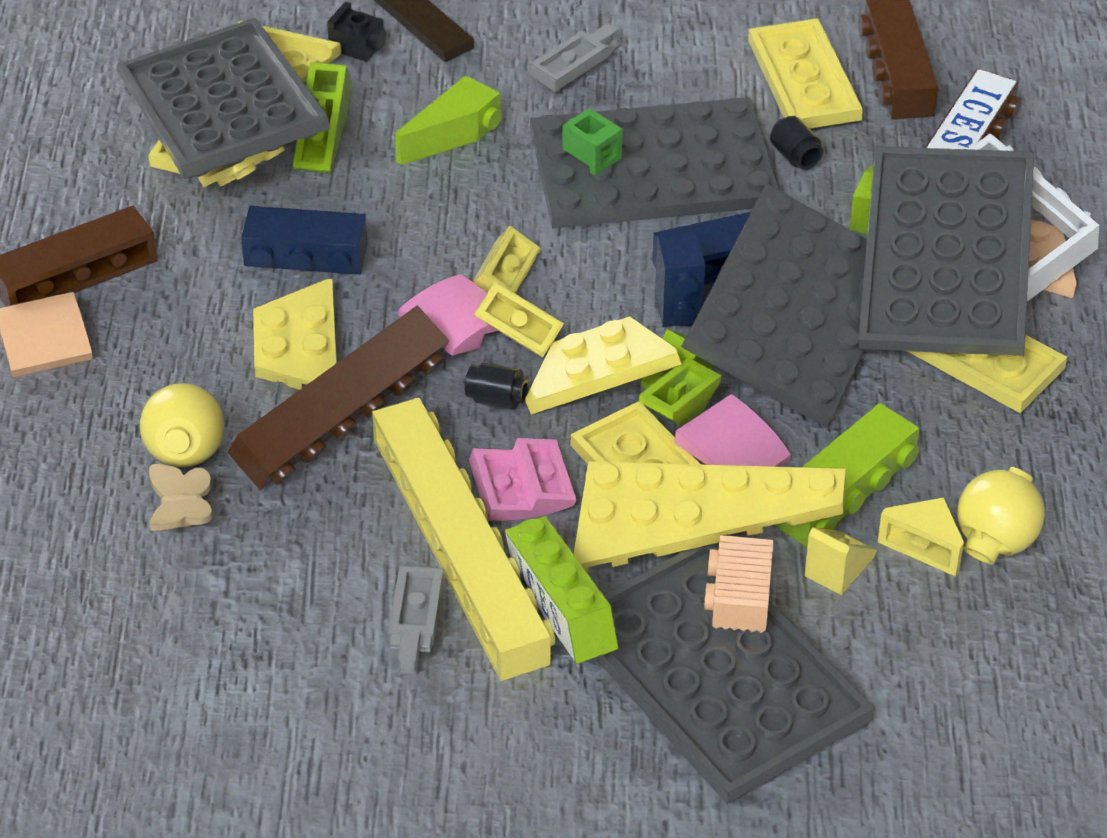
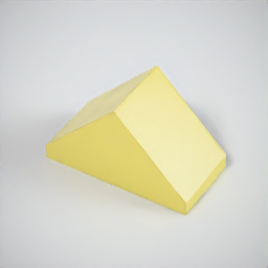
[878,497,964,576]
[804,527,877,596]

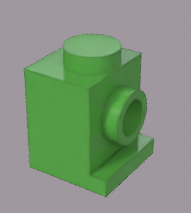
[562,108,623,176]

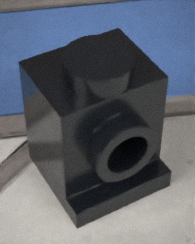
[327,1,387,62]

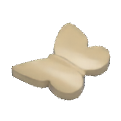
[149,464,213,531]

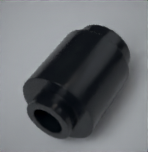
[770,116,823,170]
[464,363,529,410]

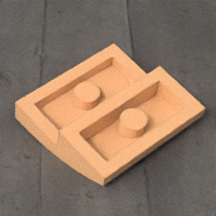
[0,292,92,378]

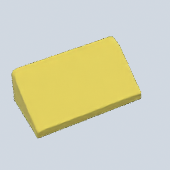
[473,226,541,294]
[474,281,564,358]

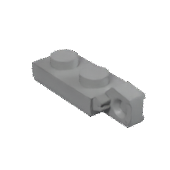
[529,23,619,92]
[389,566,444,675]

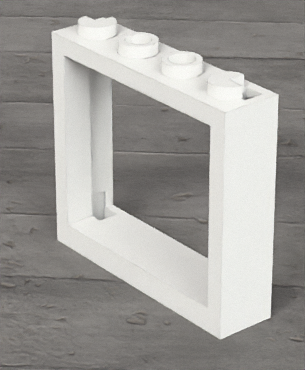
[969,133,1099,301]

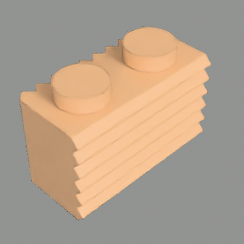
[704,535,773,633]

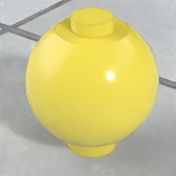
[140,383,225,468]
[957,467,1045,565]

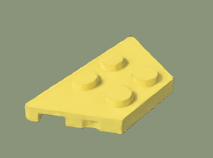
[253,279,337,390]
[525,316,682,415]

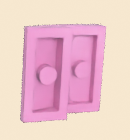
[398,274,498,356]
[674,394,791,467]
[469,438,576,521]

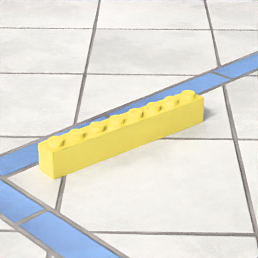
[372,398,555,681]

